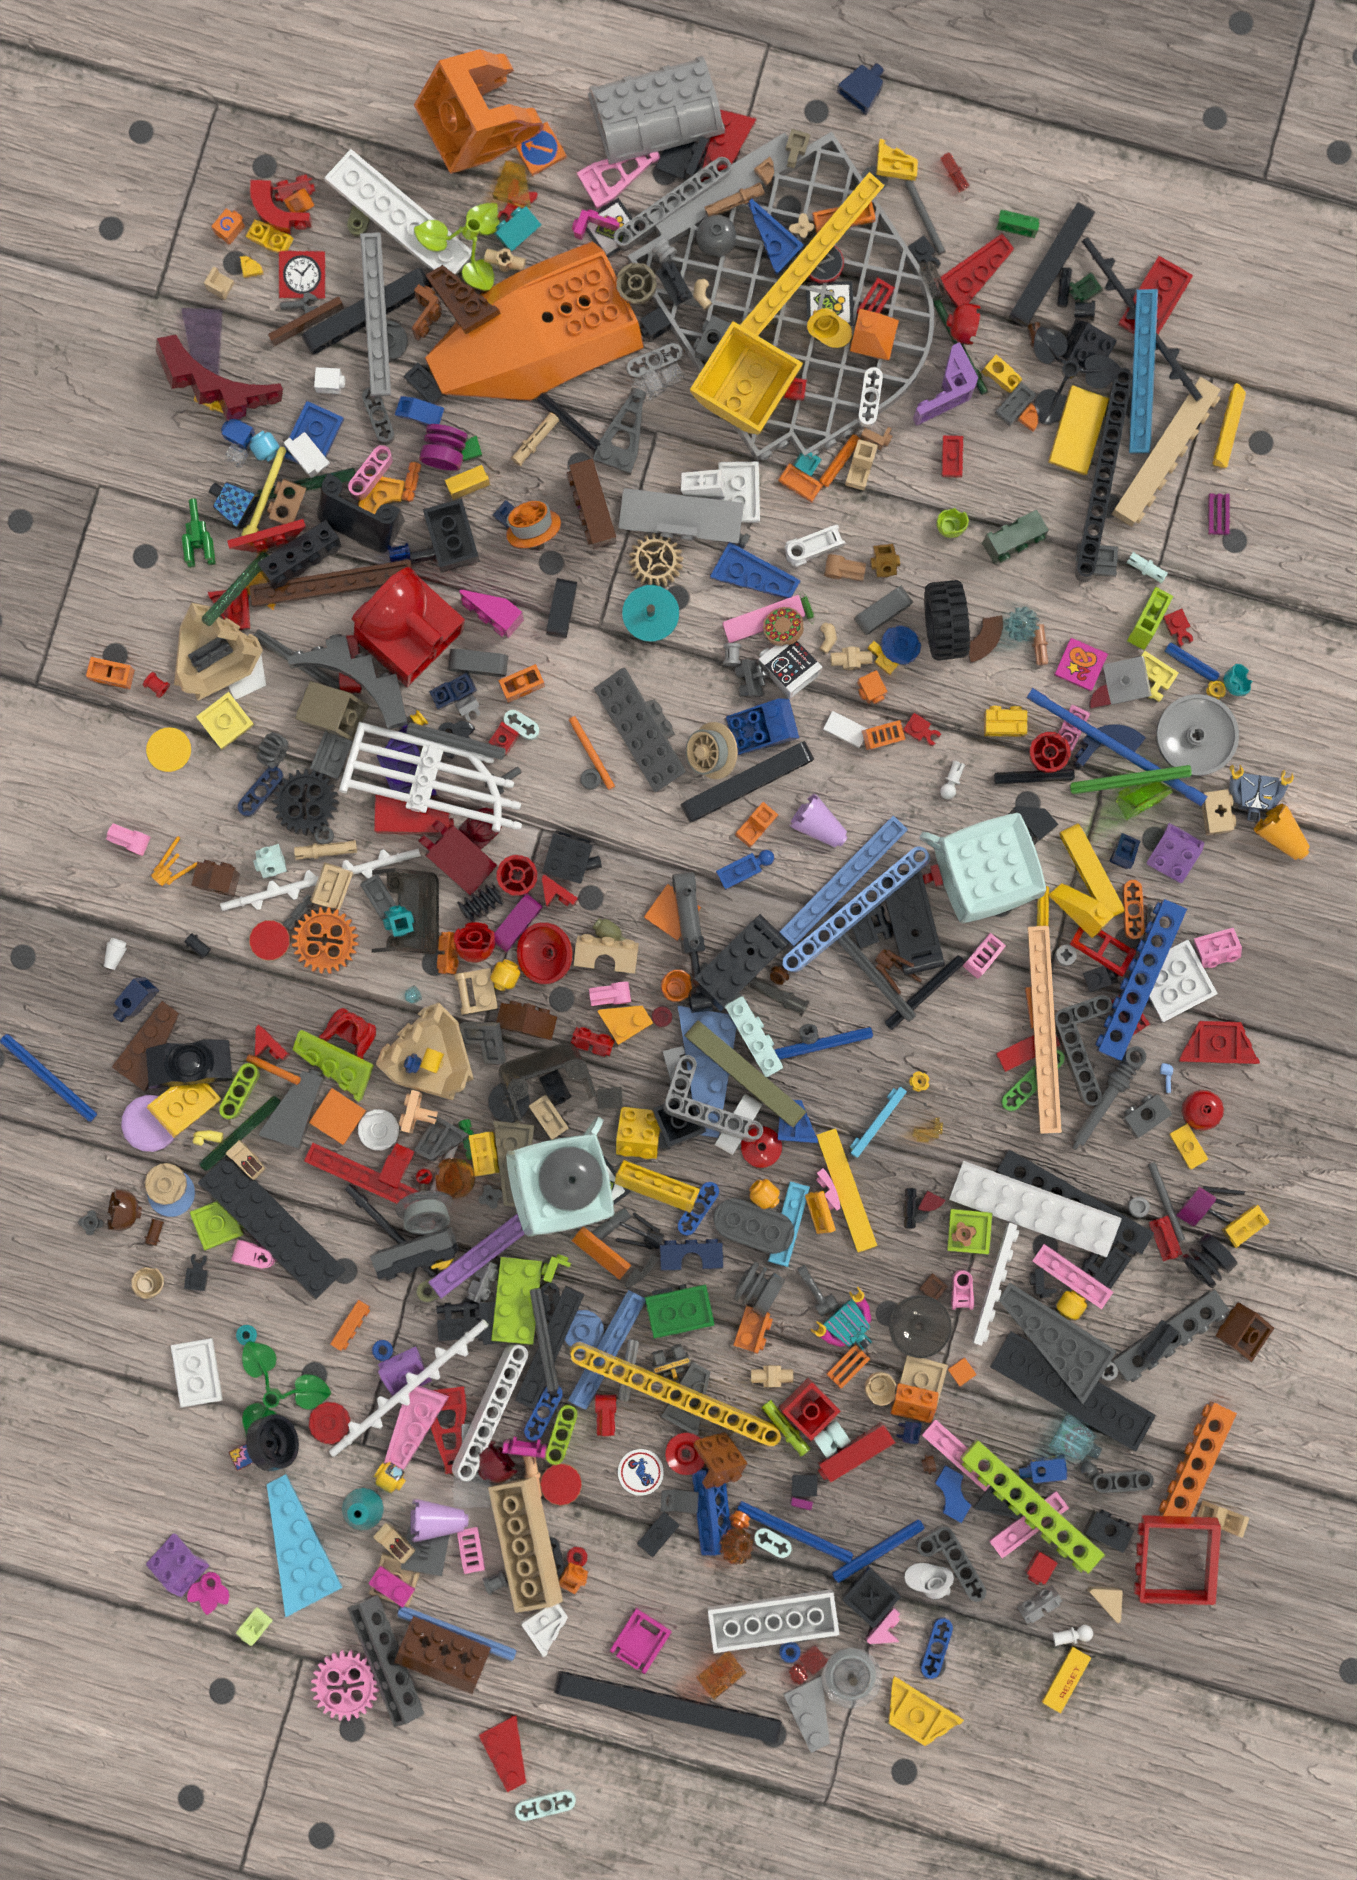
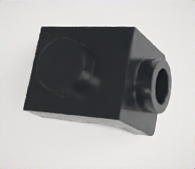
[1083,965,1118,992]
[539,1069,571,1106]
[1029,1268,1057,1298]

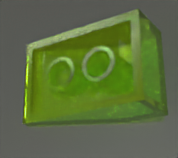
[1115,782,1173,820]

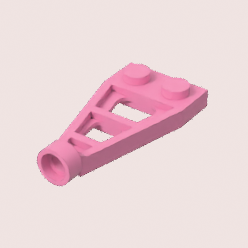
[577,152,660,209]

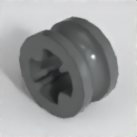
[315,826,334,844]
[799,1024,819,1044]

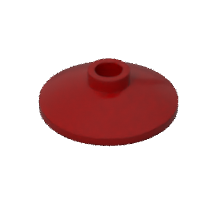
[741,1126,782,1168]
[665,1433,705,1475]

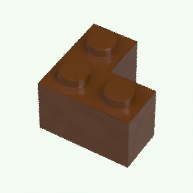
[191,860,240,897]
[496,1000,557,1041]

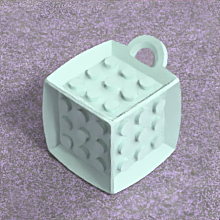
[919,813,1046,924]
[506,1116,614,1237]

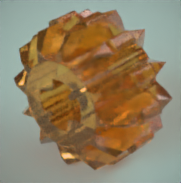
[719,1528,754,1565]

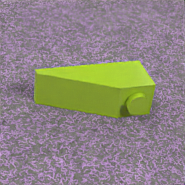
[1127,587,1173,650]

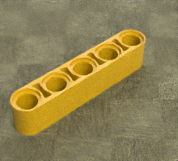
[1059,823,1124,917]

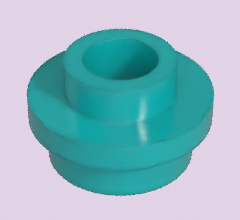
[236,1325,257,1345]

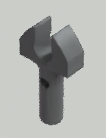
[280,293,318,314]
[485,767,521,794]

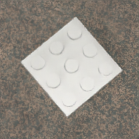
[1137,940,1217,1023]

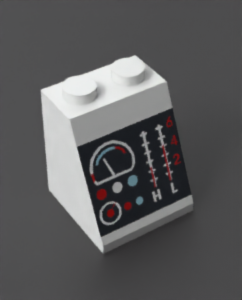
[758,641,822,700]

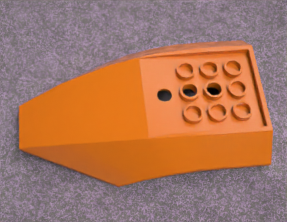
[425,241,644,401]

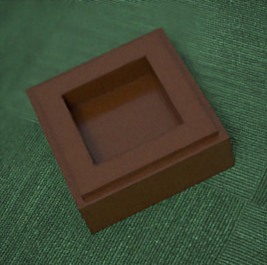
[919,1273,948,1302]

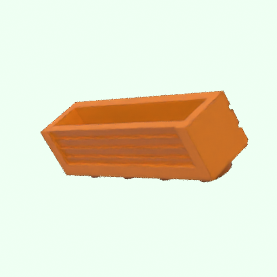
[330,1299,371,1351]

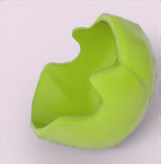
[936,508,969,538]

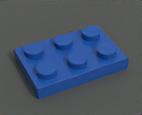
[284,401,344,464]

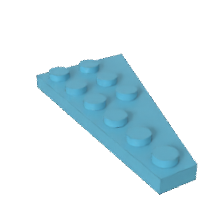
[267,1474,343,1617]

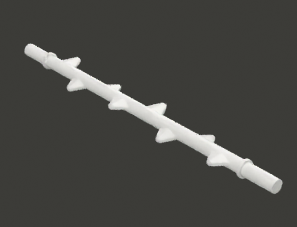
[220,848,421,911]
[329,1319,488,1457]

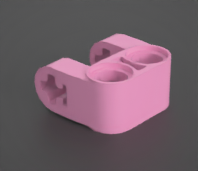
[231,1240,276,1268]

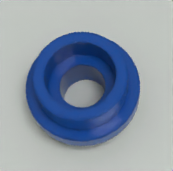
[404,1053,421,1074]
[372,1340,393,1361]
[779,1642,800,1663]

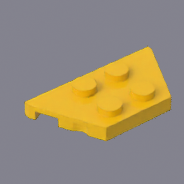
[889,1675,964,1746]

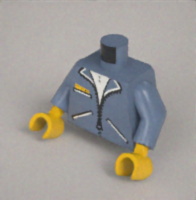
[1229,765,1294,822]

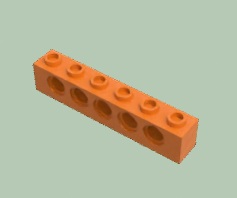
[1158,1401,1237,1517]

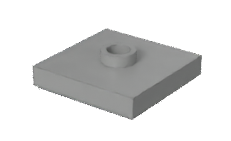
[1103,656,1152,705]

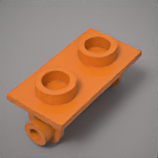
[437,931,459,974]

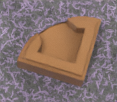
[754,157,774,186]

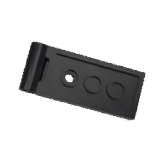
[883,870,945,976]
[691,914,790,1011]

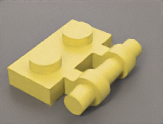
[1141,651,1179,702]

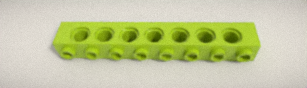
[960,1439,1105,1574]

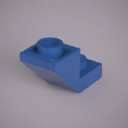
[395,396,444,426]

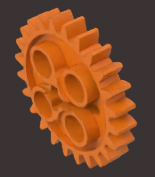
[292,907,359,974]

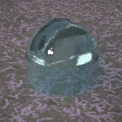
[404,985,422,1003]

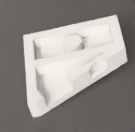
[521,1604,568,1657]

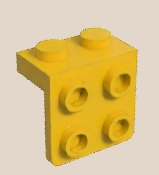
[616,1107,660,1159]

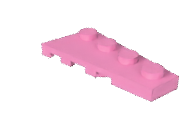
[384,1385,449,1470]

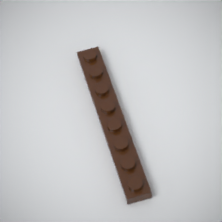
[249,560,412,607]

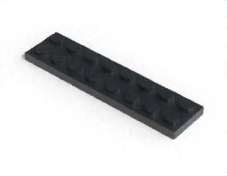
[198,1155,345,1300]
[990,1331,1156,1452]

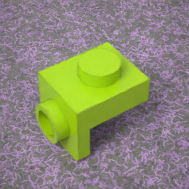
[541,1254,571,1283]

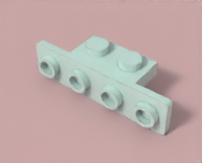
[725,996,783,1077]

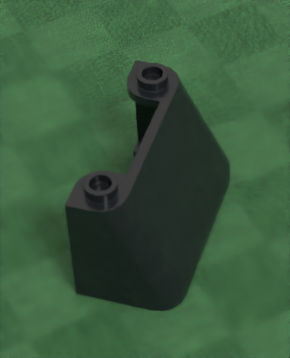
[317,473,405,553]

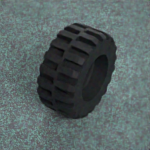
[924,580,970,661]

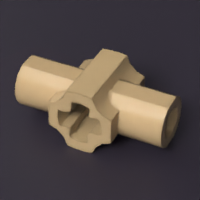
[484,248,526,273]
[830,647,872,670]
[751,1365,793,1387]

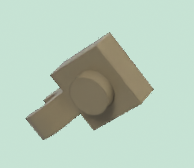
[785,129,811,169]

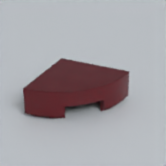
[1090,685,1111,709]
[917,1191,946,1211]

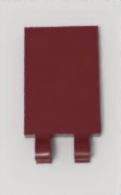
[418,820,498,896]

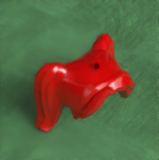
[318,1008,376,1059]

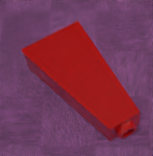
[374,794,454,835]
[818,1422,895,1483]

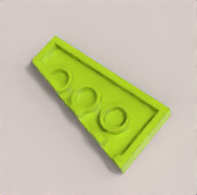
[292,1030,374,1102]

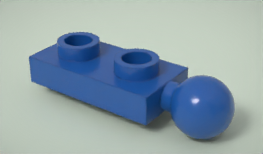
[716,850,775,890]

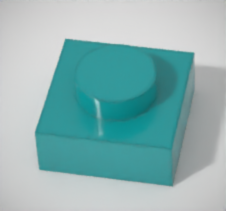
[793,449,822,476]

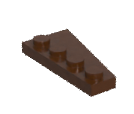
[426,265,500,334]

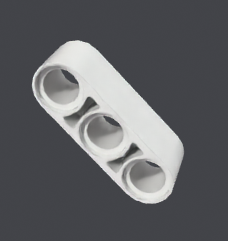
[715,1093,763,1155]

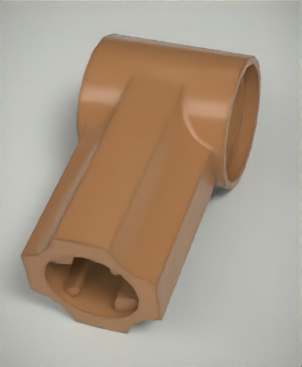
[824,554,866,582]

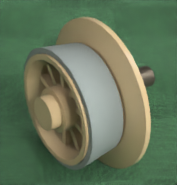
[686,722,738,779]

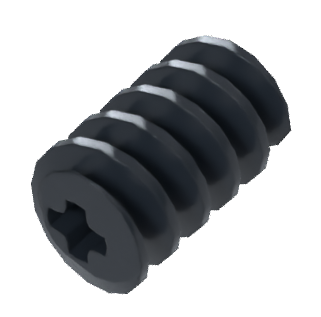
[457,882,503,922]

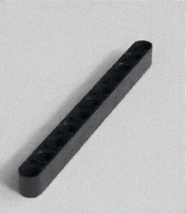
[1075,368,1133,582]
[554,1671,782,1743]

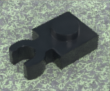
[908,235,941,274]
[184,1254,209,1291]

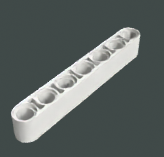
[452,1343,528,1481]

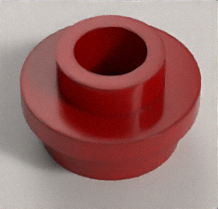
[567,1547,588,1567]

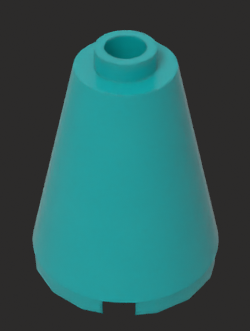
[342,1488,384,1530]

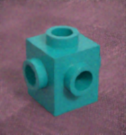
[383,905,414,937]

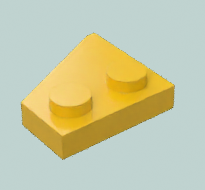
[876,139,918,181]

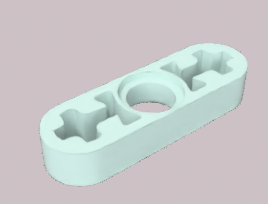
[515,1789,576,1821]

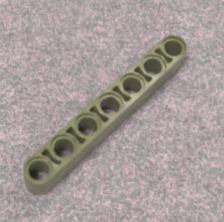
[684,1020,806,1128]

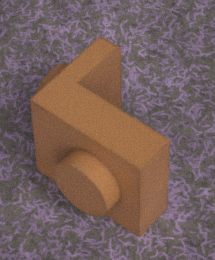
[860,427,893,451]

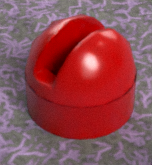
[416,1168,433,1185]

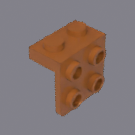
[412,284,442,341]
[693,1432,748,1489]

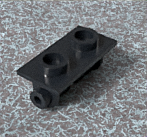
[656,262,693,306]
[188,637,234,672]
[1137,1319,1178,1366]

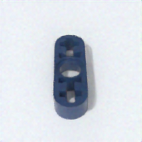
[238,767,284,817]

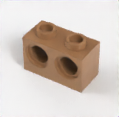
[267,479,307,524]

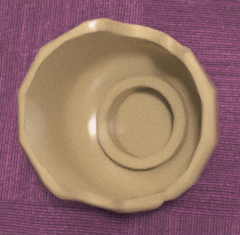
[131,1267,164,1299]
[865,1371,896,1406]

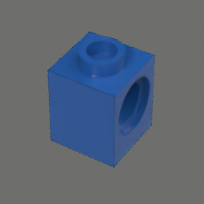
[221,419,255,450]

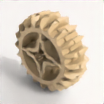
[628,533,683,587]

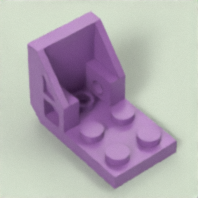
[913,342,978,426]

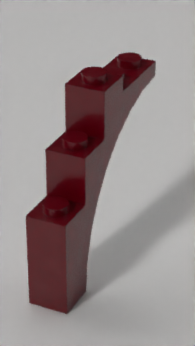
[156,334,283,420]

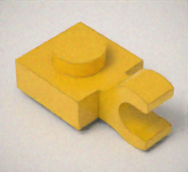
[867,641,899,676]

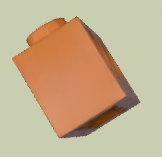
[86,657,135,690]

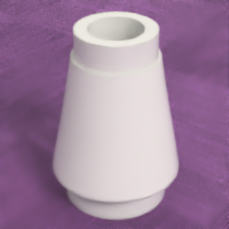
[103,938,127,970]

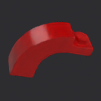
[250,180,312,235]

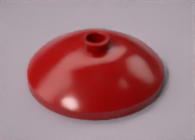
[517,922,572,984]

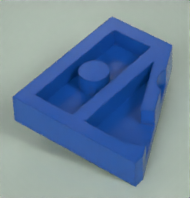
[778,1100,818,1143]

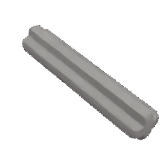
[618,1339,639,1402]

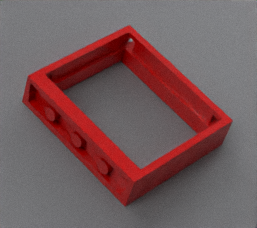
[1134,1515,1221,1605]

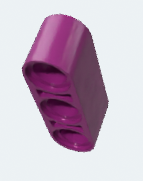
[494,894,543,952]

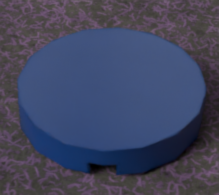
[880,626,921,664]

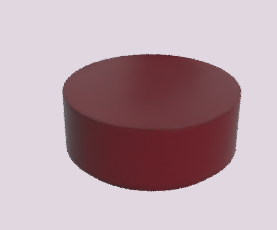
[652,1007,672,1027]

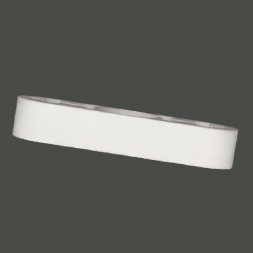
[858,367,883,427]

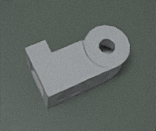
[663,1046,685,1086]

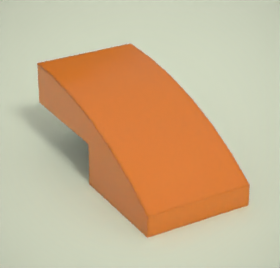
[735,802,778,848]

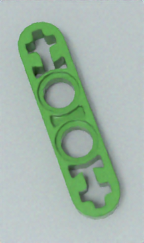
[1001,1049,1065,1111]

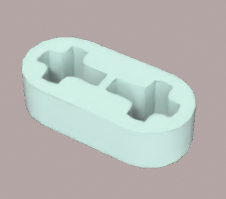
[504,710,539,740]
[754,1527,792,1558]

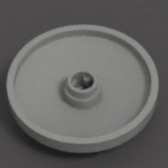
[1156,694,1239,776]

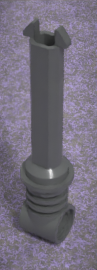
[1072,1046,1146,1150]

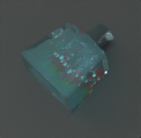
[1048,1413,1102,1461]

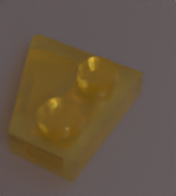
[493,160,531,209]

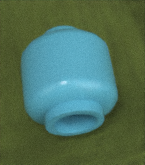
[249,431,280,462]

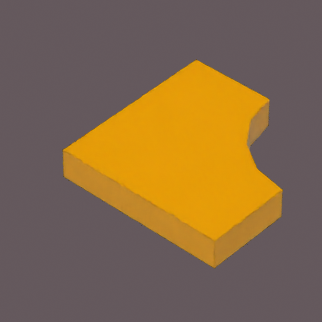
[358,473,405,514]

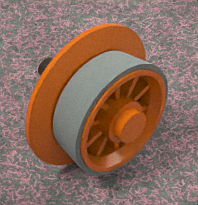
[506,500,561,550]

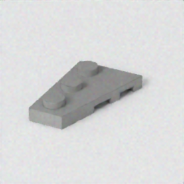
[783,1675,830,1753]

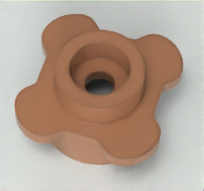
[952,1222,976,1246]

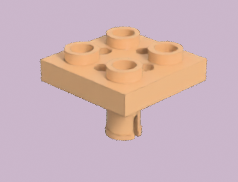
[399,1090,438,1134]

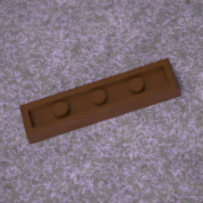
[268,296,345,347]

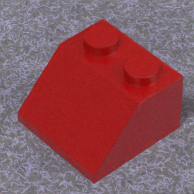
[779,1377,841,1441]

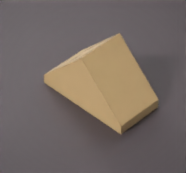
[1087,1586,1122,1623]

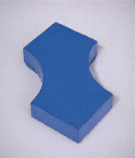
[935,1465,971,1523]

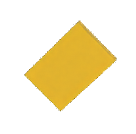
[146,1083,221,1138]

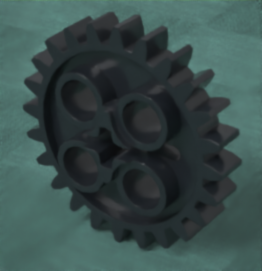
[272,769,340,836]

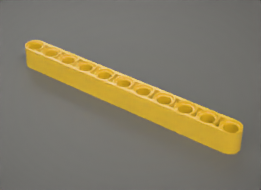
[570,1342,781,1446]

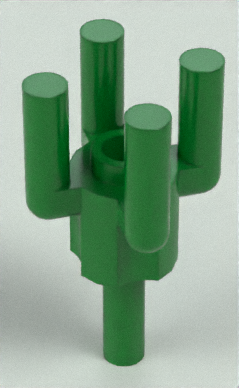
[181,499,216,568]

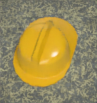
[807,308,852,348]

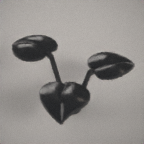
[1034,327,1121,424]

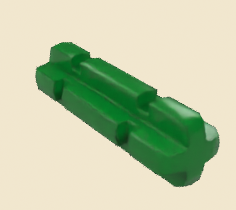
[458,1119,474,1160]

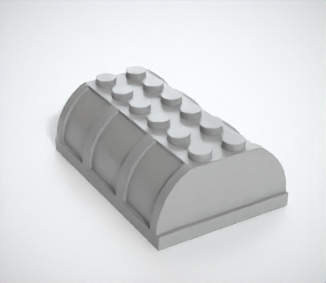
[588,56,725,165]

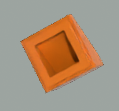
[283,188,314,213]

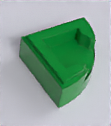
[462,435,482,461]

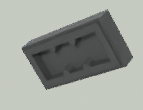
[995,382,1037,426]

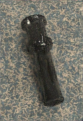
[748,977,810,1017]

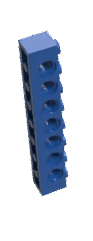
[1095,899,1187,1061]

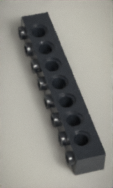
[995,1149,1154,1256]

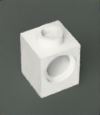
[314,367,345,394]

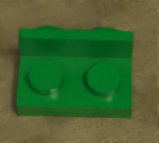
[996,210,1040,239]

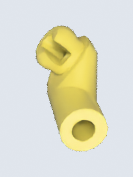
[193,1130,223,1146]

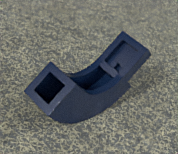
[1074,724,1146,769]

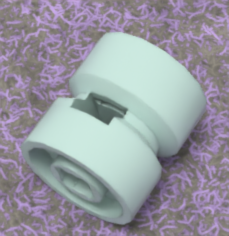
[814,1420,851,1459]

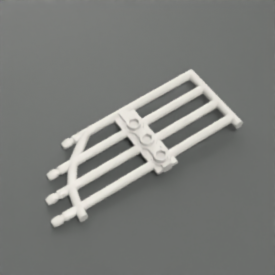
[339,722,522,832]

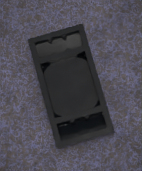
[146,1039,233,1089]

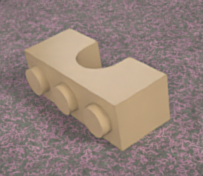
[574,934,639,973]

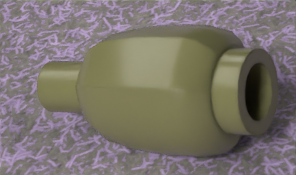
[592,918,626,941]

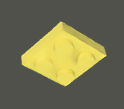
[196,692,254,749]

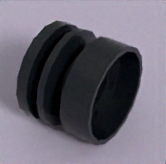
[1181,1233,1238,1288]

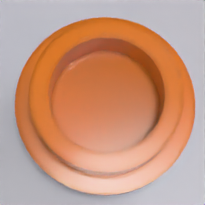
[729,1510,750,1529]

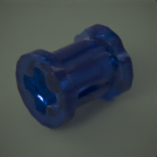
[388,542,411,563]

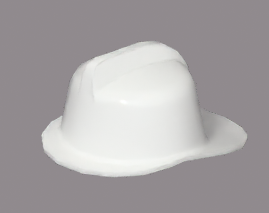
[904,1563,954,1599]

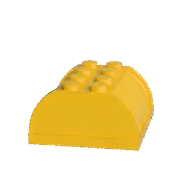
[690,321,803,435]

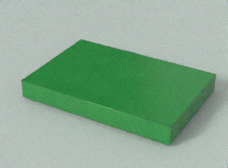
[645,1284,715,1339]

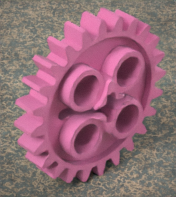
[311,1650,380,1721]

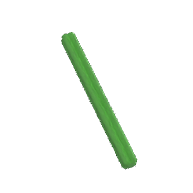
[1070,765,1192,794]

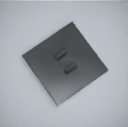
[401,1527,450,1576]

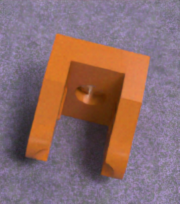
[414,49,544,174]

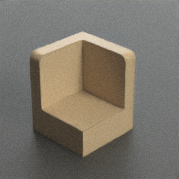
[204,266,235,300]

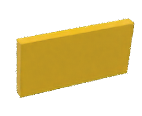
[1048,385,1109,475]

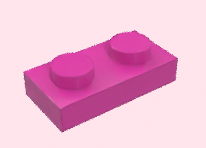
[368,1566,415,1608]

